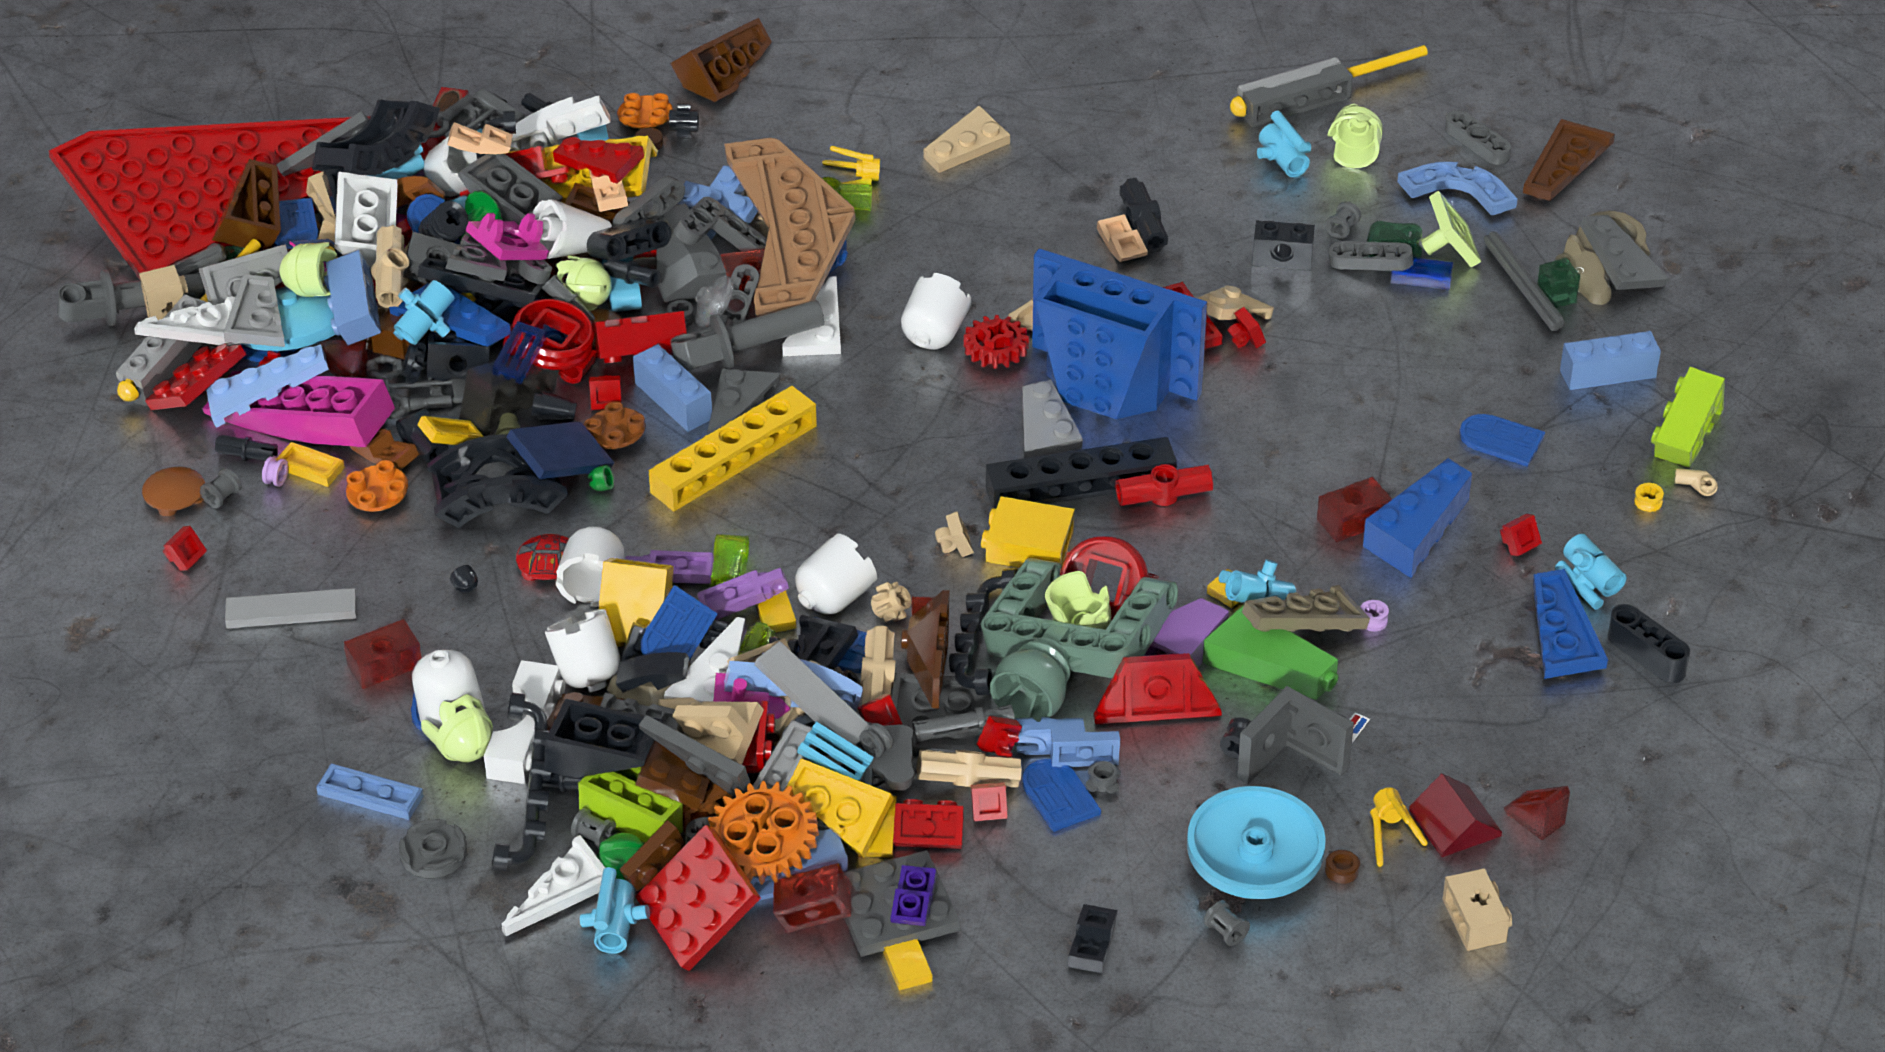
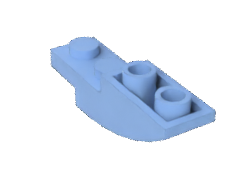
[724,653,863,712]

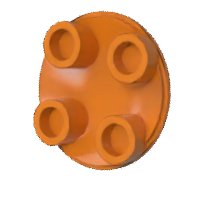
[617,93,673,129]
[346,460,408,512]

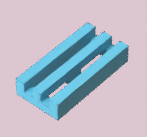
[797,721,874,781]

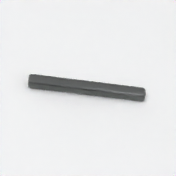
[1484,231,1565,331]

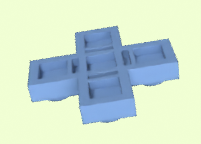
[677,165,758,240]

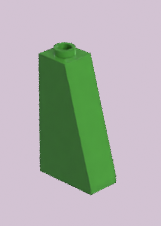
[1203,605,1339,700]

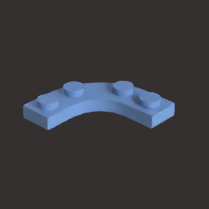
[1397,162,1517,216]

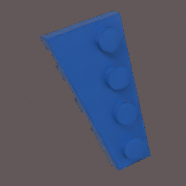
[389,283,511,347]
[1533,569,1608,679]

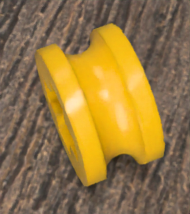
[1634,483,1664,512]

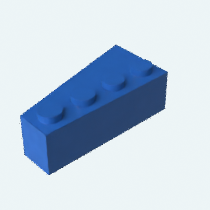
[1363,458,1472,578]

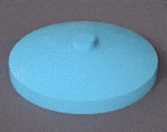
[242,284,336,351]
[1187,786,1326,899]

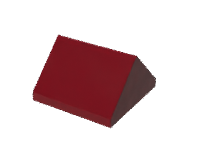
[1409,773,1502,857]

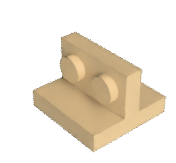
[672,701,764,765]

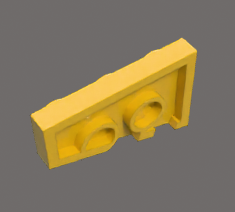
[786,758,894,858]

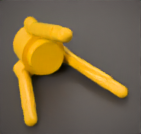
[822,146,880,190]
[1370,787,1428,867]

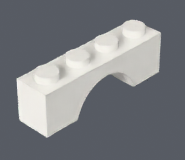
[484,660,565,784]

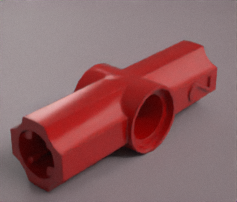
[1115,464,1213,506]

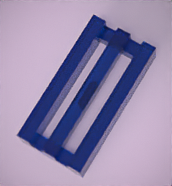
[1391,257,1453,290]
[492,321,546,384]

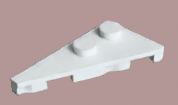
[782,276,841,356]
[134,296,240,346]
[664,617,745,702]
[502,835,605,936]

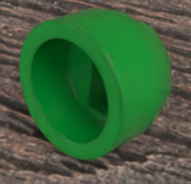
[588,465,614,491]

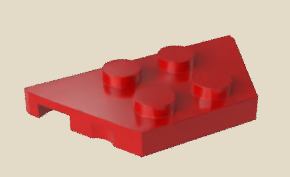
[1093,653,1222,724]

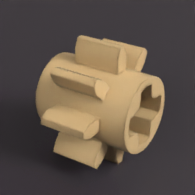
[871,581,911,622]

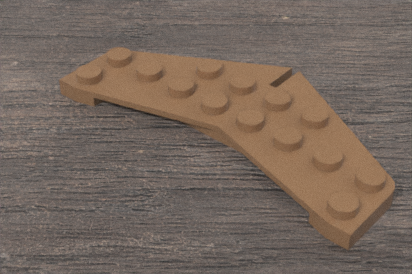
[724,138,856,317]

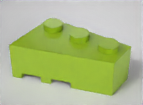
[1651,367,1725,468]
[578,767,683,843]

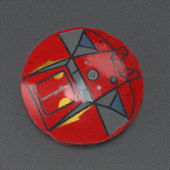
[516,534,569,581]

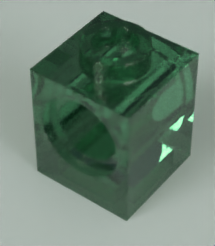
[1537,258,1580,308]

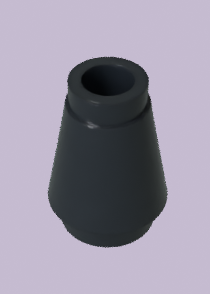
[531,390,577,420]

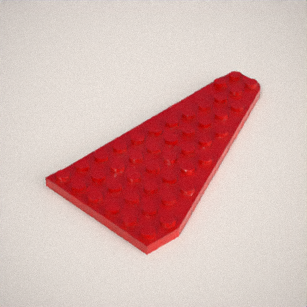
[49,116,446,279]

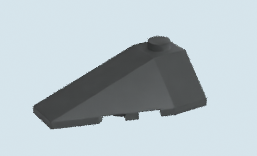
[656,204,726,302]

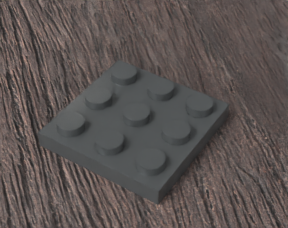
[892,673,992,756]
[829,850,961,957]

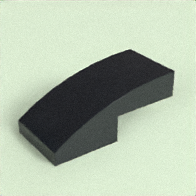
[616,652,689,693]
[1067,904,1118,973]

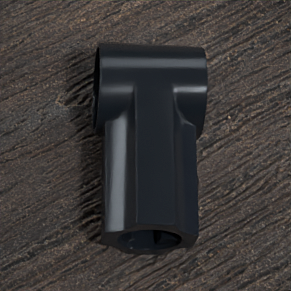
[396,409,449,463]

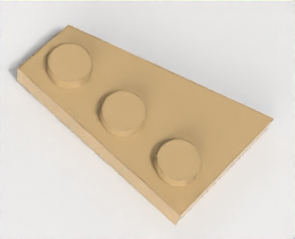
[923,106,1010,173]

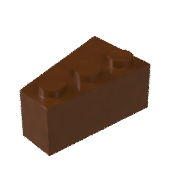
[212,159,281,251]

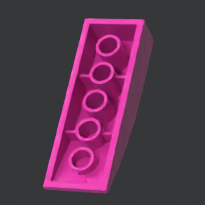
[202,371,395,447]

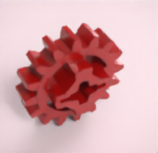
[964,315,1029,369]

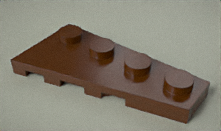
[1523,119,1615,201]

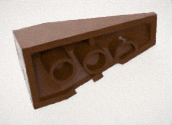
[670,17,772,102]
[901,590,950,709]

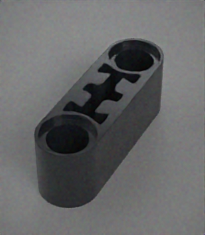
[587,218,671,261]
[1608,604,1690,683]

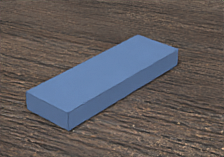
[316,763,424,820]

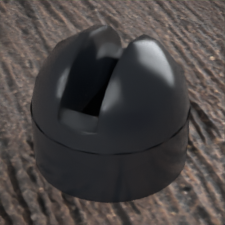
[450,565,478,593]

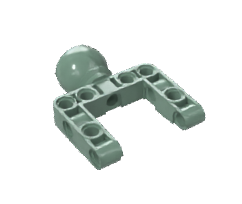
[981,558,1178,722]

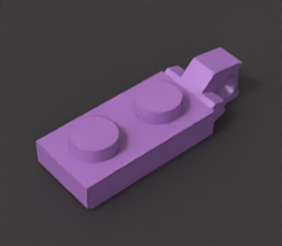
[626,550,714,584]
[698,568,789,620]

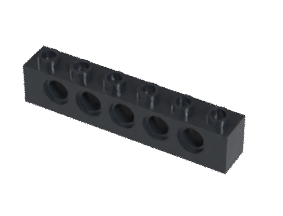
[986,437,1177,509]

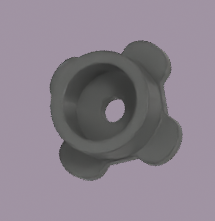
[1086,761,1121,793]

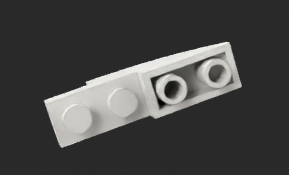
[509,95,610,151]

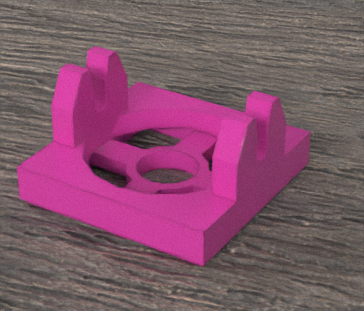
[466,213,549,260]

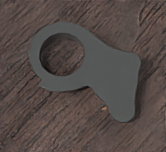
[782,714,914,791]

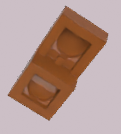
[396,176,445,208]
[350,429,419,470]

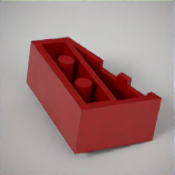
[592,311,687,363]

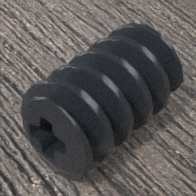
[418,201,469,243]

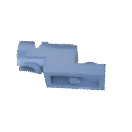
[1015,717,1120,767]

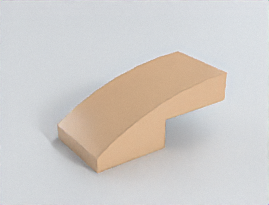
[447,122,513,154]
[589,169,628,212]
[1096,214,1148,262]

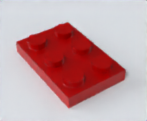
[145,344,246,410]

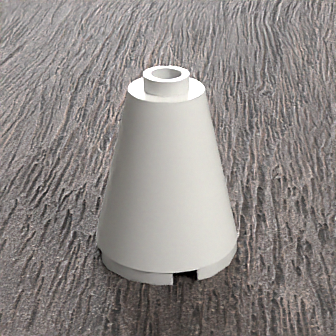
[533,199,612,259]

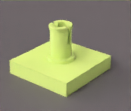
[1420,191,1481,268]

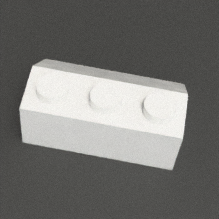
[334,172,397,267]

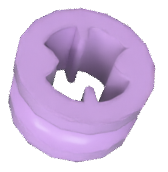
[262,456,288,487]
[1360,600,1389,632]

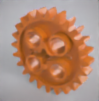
[708,781,819,885]

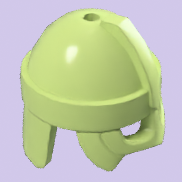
[1327,103,1383,168]
[279,242,337,297]
[556,255,612,311]
[1045,571,1111,630]
[421,694,493,763]

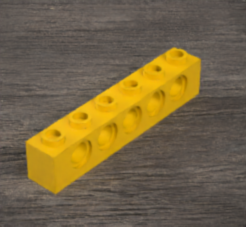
[648,386,817,512]

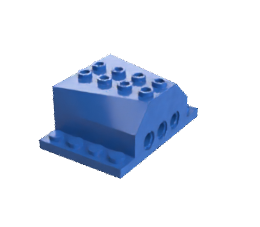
[1032,248,1207,419]

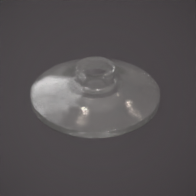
[694,275,734,329]

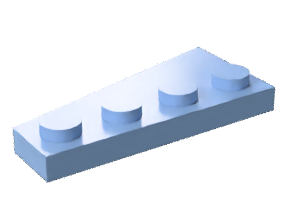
[206,344,329,428]

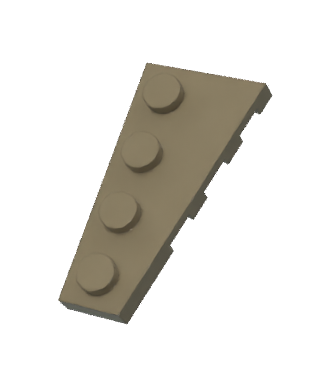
[1242,585,1370,632]

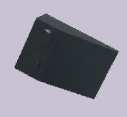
[544,699,663,778]

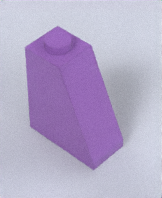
[1144,598,1229,667]

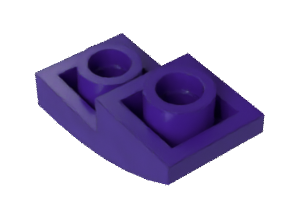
[890,865,937,926]

